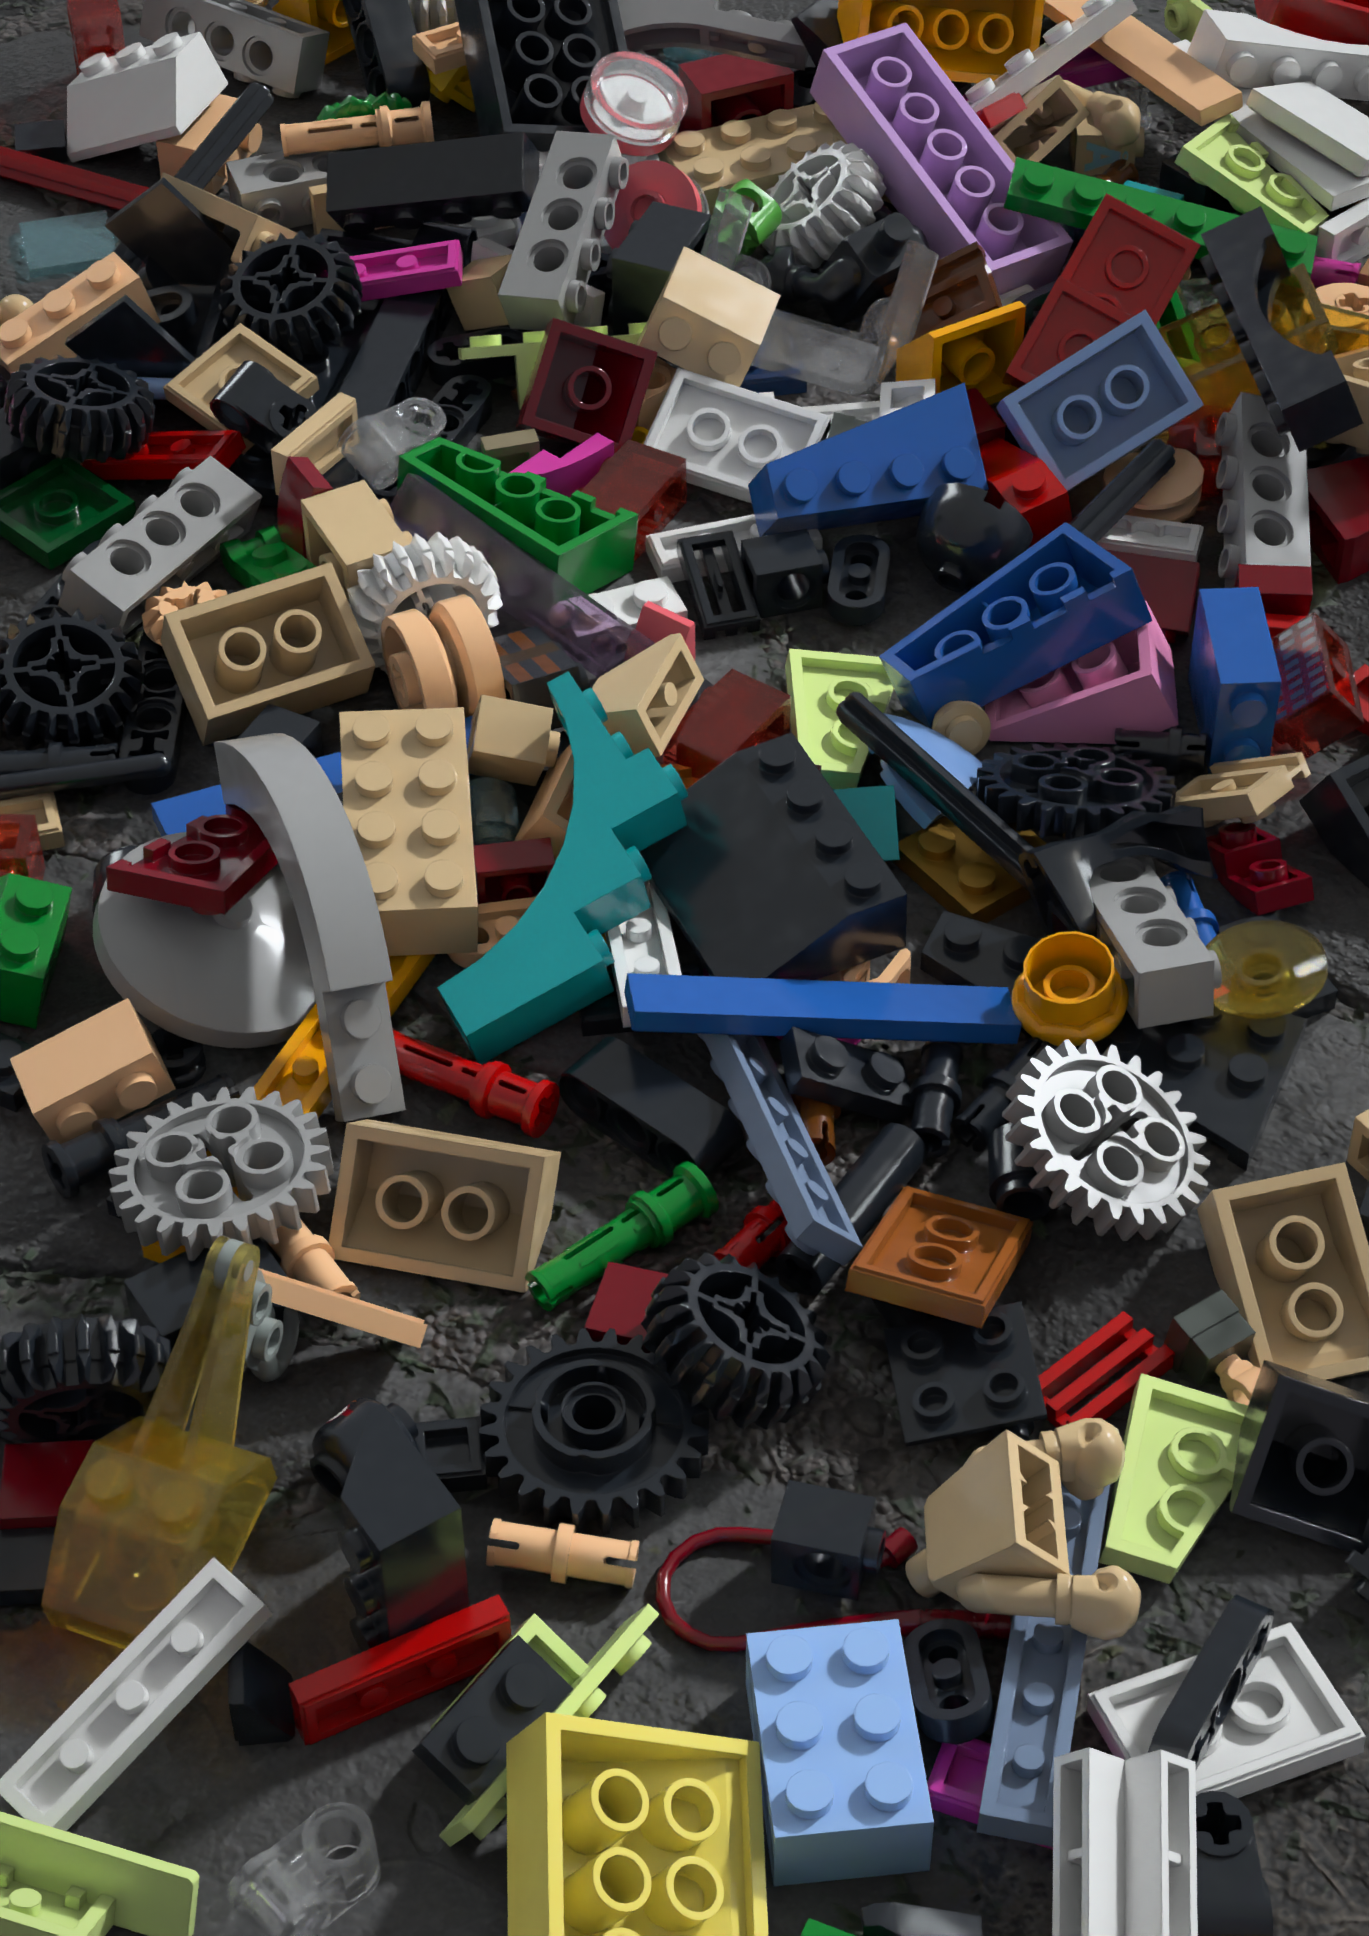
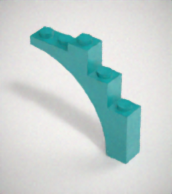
[437,671,688,1064]

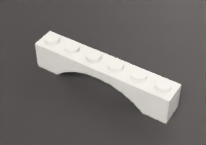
[1187,9,1369,101]

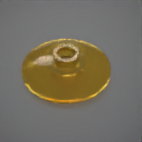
[1205,920,1328,1019]

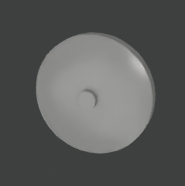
[93,832,316,1048]

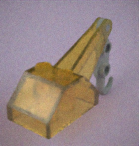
[41,1236,299,1649]

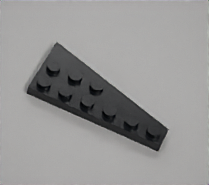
[920,911,1307,1171]

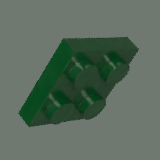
[0,457,136,570]

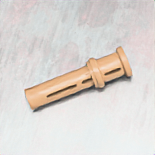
[280,101,435,157]

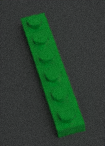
[1004,157,1318,288]

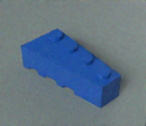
[748,382,989,537]
[879,522,1152,729]

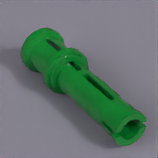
[525,1161,719,1311]

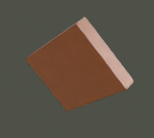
[845,1186,1034,1328]

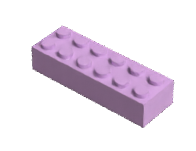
[809,23,1073,295]

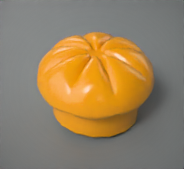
[1011,931,1129,1047]

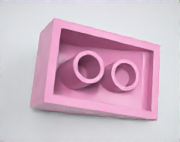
[985,601,1179,744]

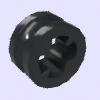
[151,1028,206,1089]

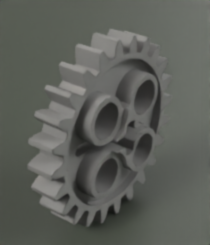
[1002,1039,1210,1241]
[109,1087,334,1261]

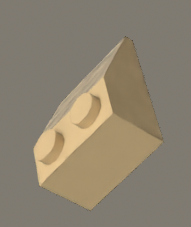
[1197,1162,1369,1381]

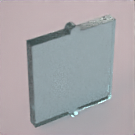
[18,210,118,278]

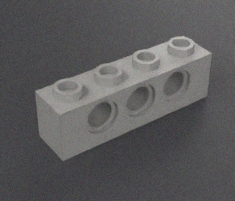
[139,0,330,98]
[498,131,629,331]
[226,145,379,229]
[1215,392,1311,588]
[58,456,263,635]
[1089,856,1222,1029]

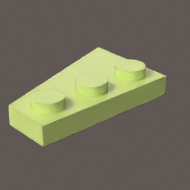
[1174,113,1329,235]
[785,648,894,789]
[1099,1373,1248,1584]

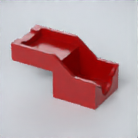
[1002,193,1201,388]

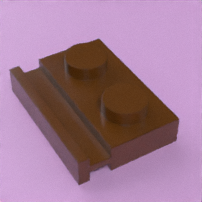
[883,241,1003,347]

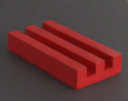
[1038,1311,1175,1428]

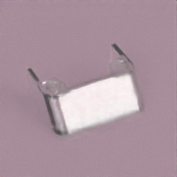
[701,187,939,397]

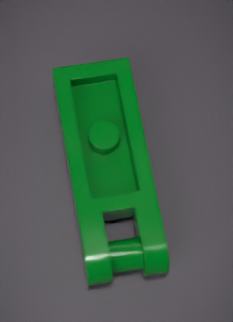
[219,526,317,588]

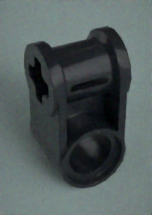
[209,360,317,457]
[1196,1791,1273,1936]

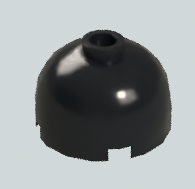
[916,483,1034,592]

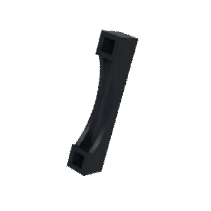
[1200,206,1364,452]

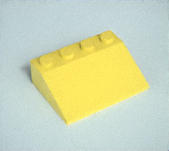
[506,1712,769,1936]

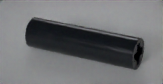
[775,1123,928,1296]

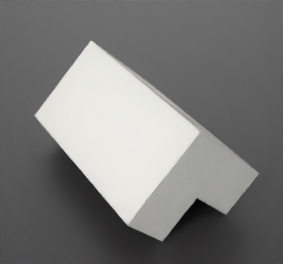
[1052,1747,1198,1936]

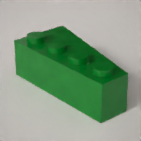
[396,437,638,612]

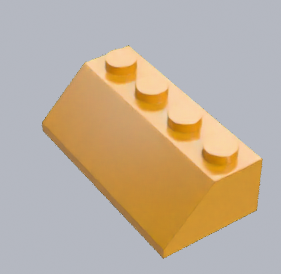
[837,0,1045,83]

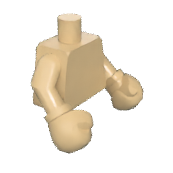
[988,75,1141,164]
[905,1418,1141,1640]

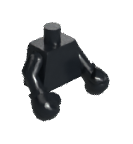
[756,205,930,328]

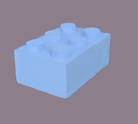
[996,309,1204,492]
[746,1619,934,1886]

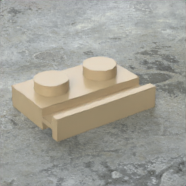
[1175,752,1311,828]

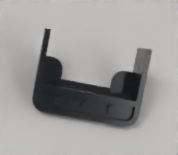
[65,177,236,406]

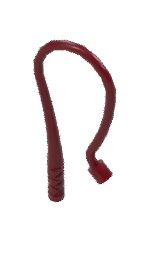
[655,1527,1011,1652]

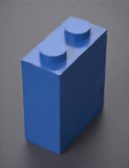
[1188,587,1282,774]

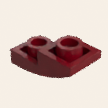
[277,456,333,559]
[1206,822,1314,915]

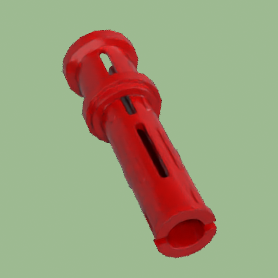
[393,1030,560,1138]

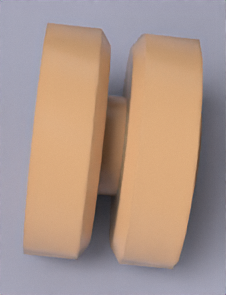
[381,594,506,718]

